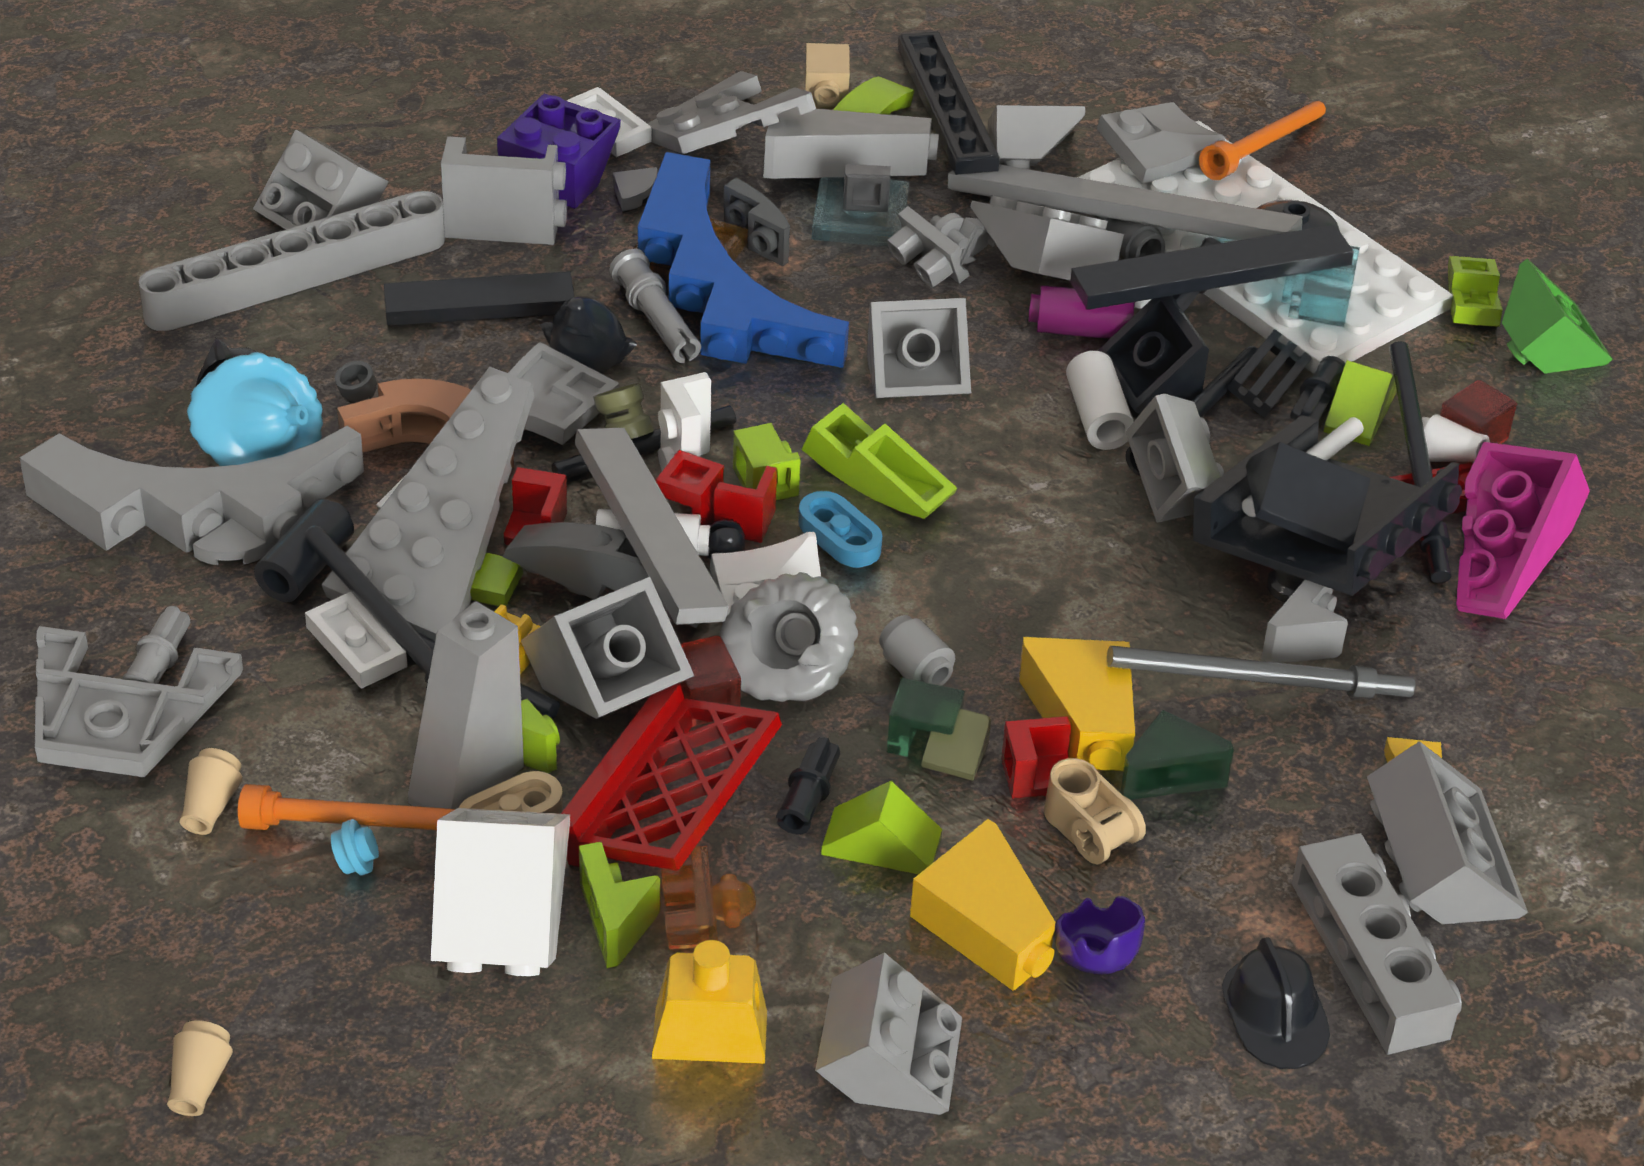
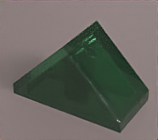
[1120,710,1234,800]

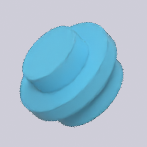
[331,819,379,875]

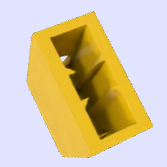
[652,940,767,1064]

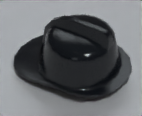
[1222,937,1330,1069]

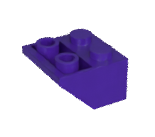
[497,93,621,209]

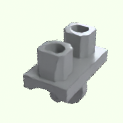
[887,206,970,288]

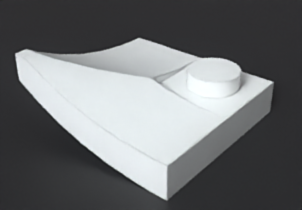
[710,532,821,623]

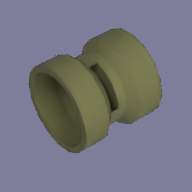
[593,383,654,439]

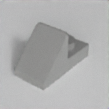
[1261,580,1348,663]

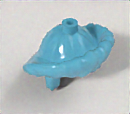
[187,352,323,466]

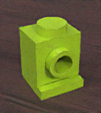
[733,423,801,500]

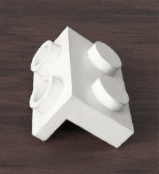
[658,372,711,471]

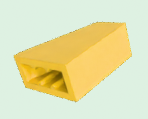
[1019,637,1135,771]
[910,819,1056,991]

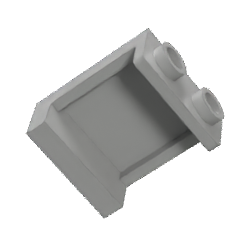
[441,136,567,245]

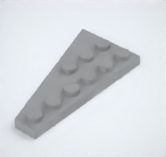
[322,367,535,641]

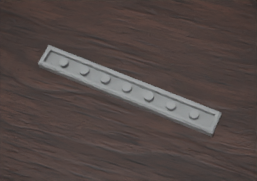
[948,164,1303,240]

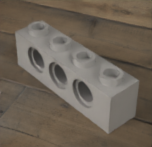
[1292,833,1462,1055]

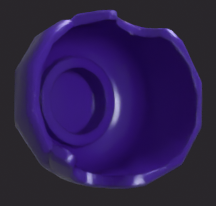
[1053,896,1145,974]

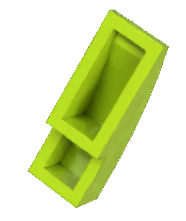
[801,403,957,519]

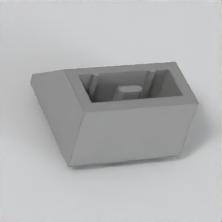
[253,130,389,229]
[815,952,962,1115]

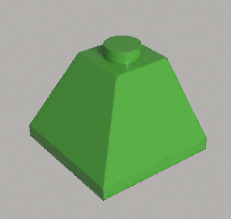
[1502,258,1613,374]

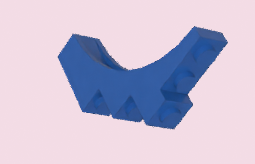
[638,152,849,368]

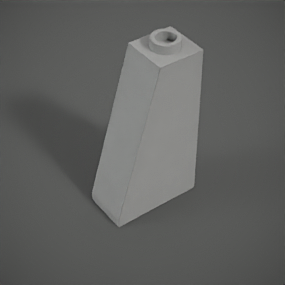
[763,107,939,179]
[408,601,524,809]

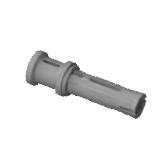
[609,249,701,363]

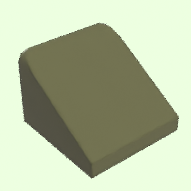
[921,704,991,781]

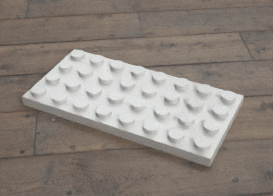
[1077,120,1453,374]

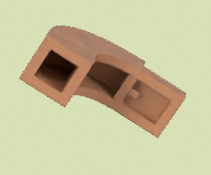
[337,379,514,468]

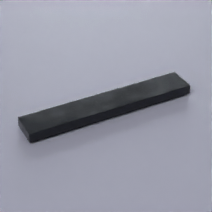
[898,31,1000,175]
[1070,225,1354,310]

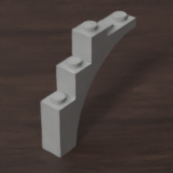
[20,426,364,553]

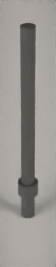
[1107,646,1415,699]

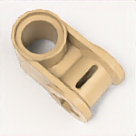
[1044,758,1146,865]

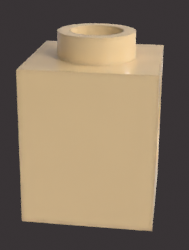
[805,43,850,109]

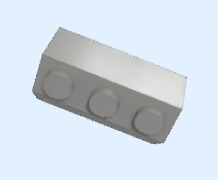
[1367,741,1528,924]

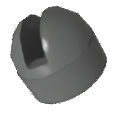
[335,361,377,403]

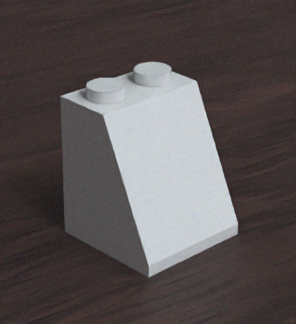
[431,808,570,976]

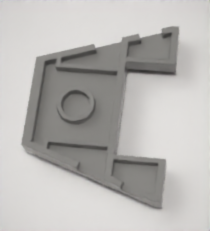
[647,71,816,154]
[35,626,243,777]

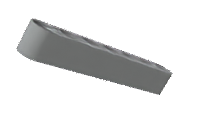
[138,191,445,331]

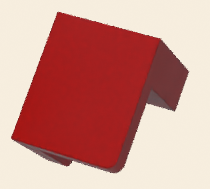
[655,450,724,525]
[714,466,777,543]
[504,467,567,545]
[1001,716,1071,799]

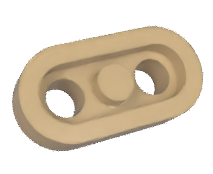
[459,771,563,814]

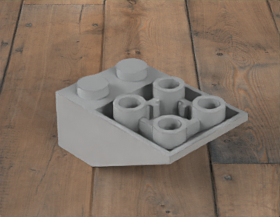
[970,195,1124,280]

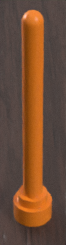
[1199,101,1326,180]
[238,784,455,830]

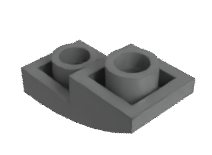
[724,178,790,266]

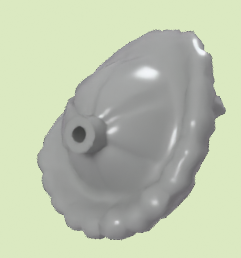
[719,572,858,702]

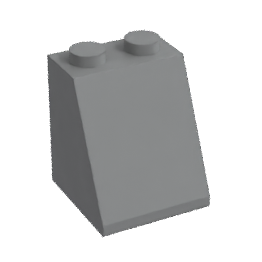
[521,577,694,719]

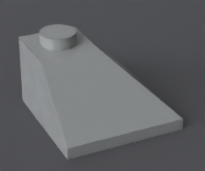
[988,105,1085,169]

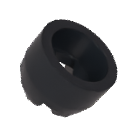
[707,518,745,559]

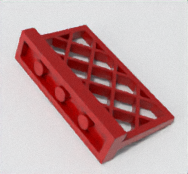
[561,684,782,871]

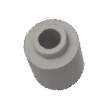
[879,615,955,691]

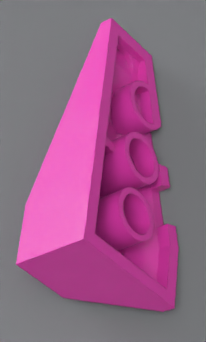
[1456,442,1590,619]

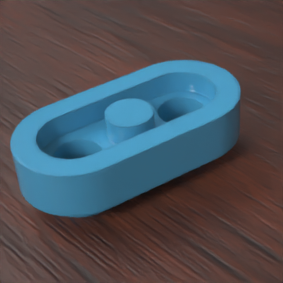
[798,491,882,568]

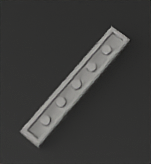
[575,428,729,625]

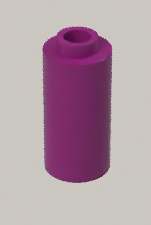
[1028,285,1135,339]

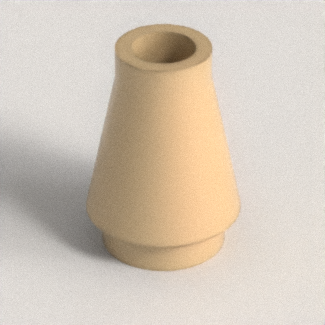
[180,748,243,835]
[167,1021,233,1116]

